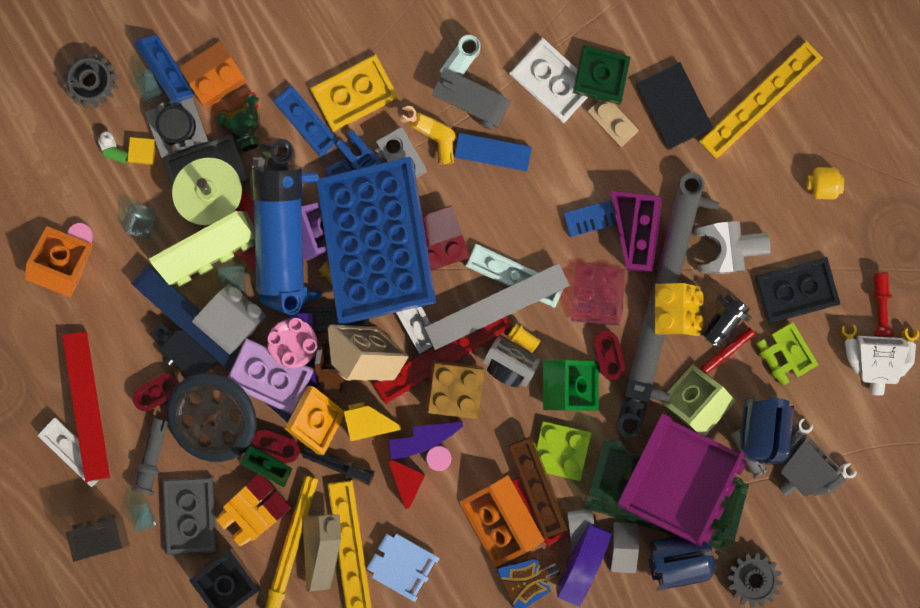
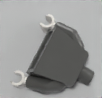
[778,419,857,496]

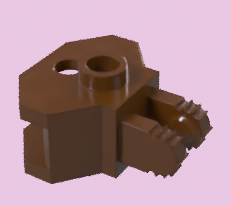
[314,340,345,400]

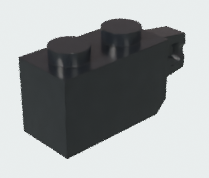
[150,323,218,379]

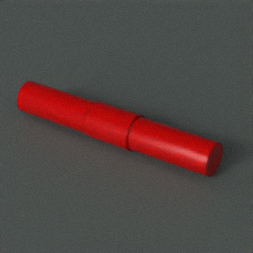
[700,327,756,374]

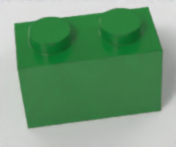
[543,360,599,411]

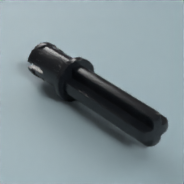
[302,446,375,486]

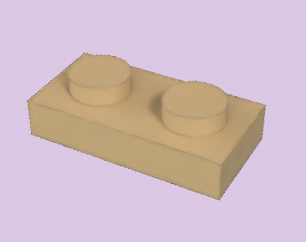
[587,100,639,148]

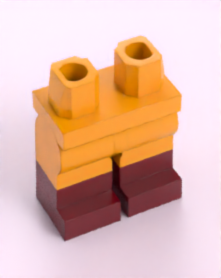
[216,474,292,547]

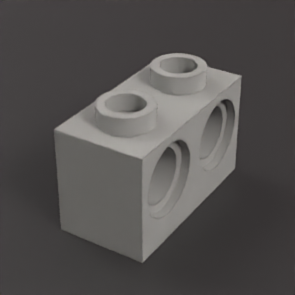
[375,127,427,179]

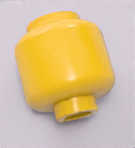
[807,167,844,200]

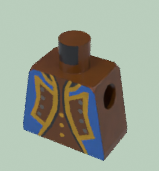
[497,557,560,608]

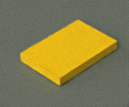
[310,54,399,133]

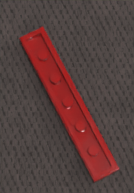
[373,316,513,404]
[62,331,110,483]

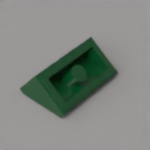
[240,445,293,487]

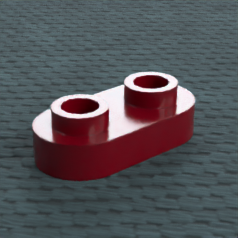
[594,331,625,380]
[133,374,180,411]
[251,430,300,463]

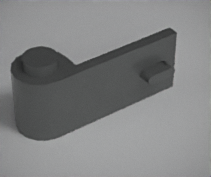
[432,68,511,131]

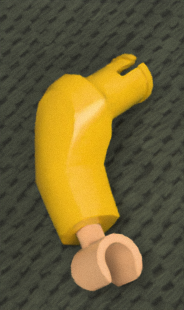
[399,106,456,165]

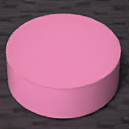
[67,223,93,243]
[426,446,451,471]

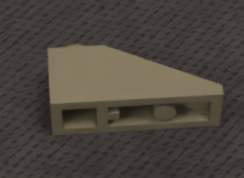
[302,514,341,592]

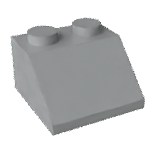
[192,284,267,354]

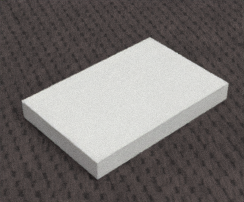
[509,37,588,124]

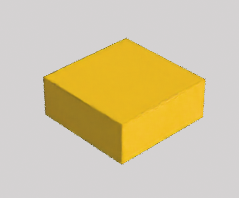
[128,137,156,165]

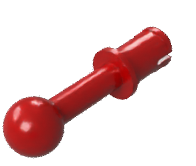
[872,272,894,338]

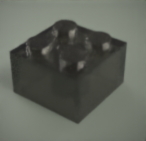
[66,514,130,562]

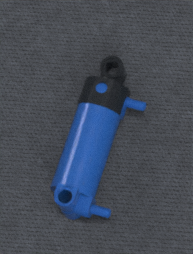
[251,137,322,315]

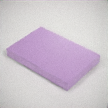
[228,338,314,414]

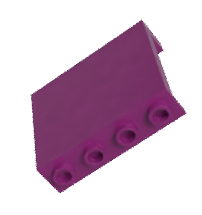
[618,413,747,546]

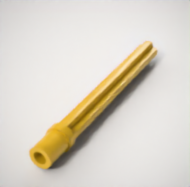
[265,476,318,608]

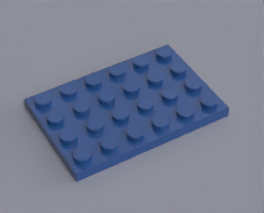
[317,157,436,325]

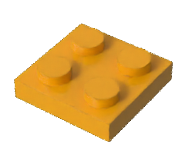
[285,386,345,455]

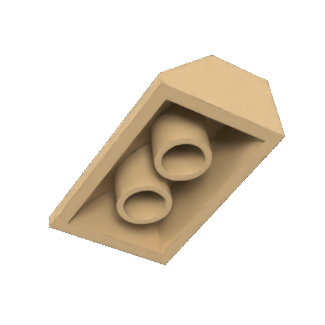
[328,325,409,381]

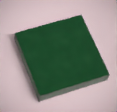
[572,45,631,105]

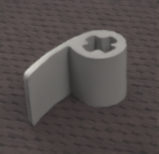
[567,509,594,552]

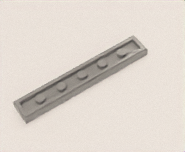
[424,264,570,350]

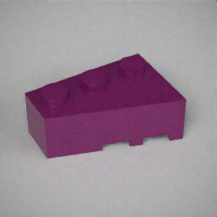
[611,191,662,273]

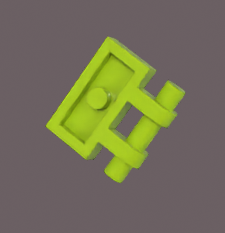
[756,322,819,387]

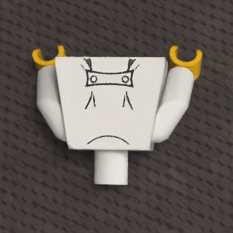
[841,325,919,395]

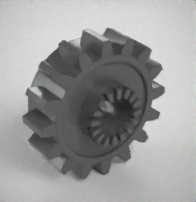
[63,54,119,109]
[726,552,783,608]

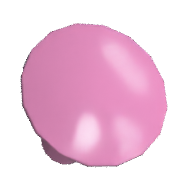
[268,318,317,368]

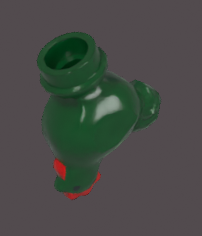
[216,91,260,152]

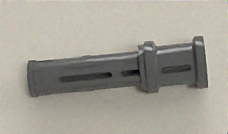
[131,418,168,495]

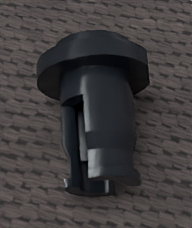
[701,293,752,349]

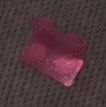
[570,264,625,326]

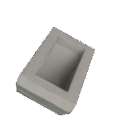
[611,522,639,573]

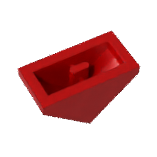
[389,460,425,509]

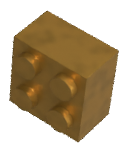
[426,360,484,419]

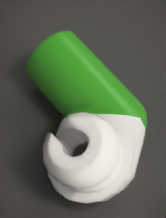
[98,132,128,164]

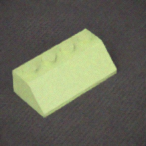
[149,211,255,287]

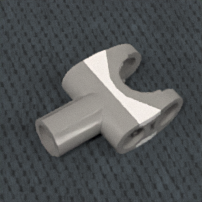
[694,221,771,274]

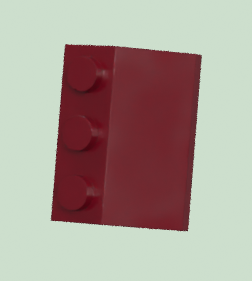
[422,205,470,271]

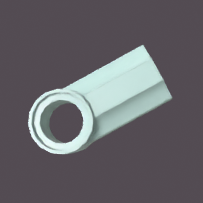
[439,35,481,76]

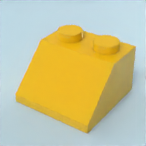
[344,402,401,441]

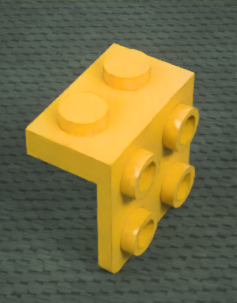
[655,283,704,336]

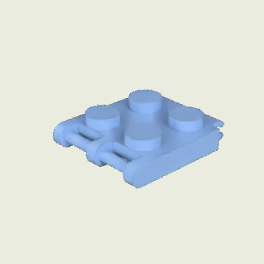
[367,533,440,602]

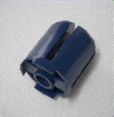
[739,397,794,465]
[647,536,715,591]

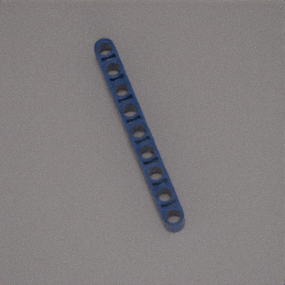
[131,265,292,423]

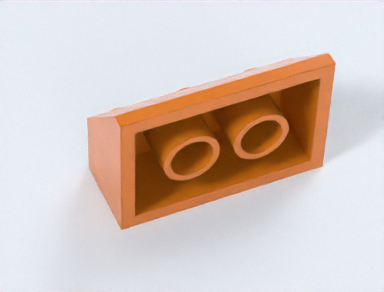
[459,475,545,567]

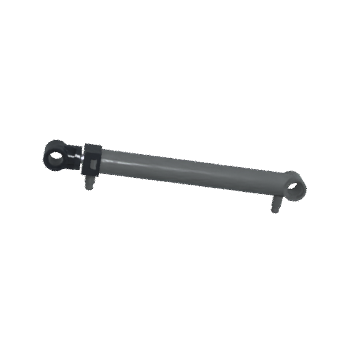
[616,172,720,438]

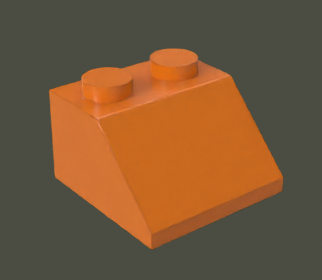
[179,41,247,109]
[24,226,93,298]

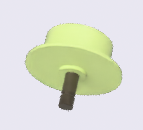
[172,158,242,226]

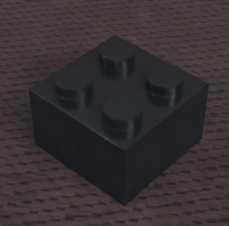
[189,548,262,608]

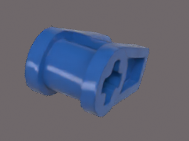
[335,129,382,170]

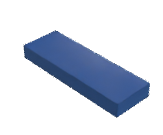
[135,34,195,104]
[273,85,339,158]
[455,133,532,172]

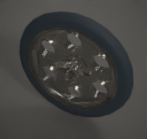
[167,373,257,462]

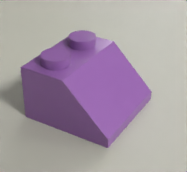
[302,202,328,261]

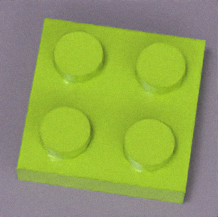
[537,421,591,481]

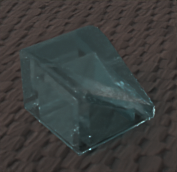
[137,69,163,102]
[122,203,156,238]
[218,266,247,292]
[132,503,156,532]

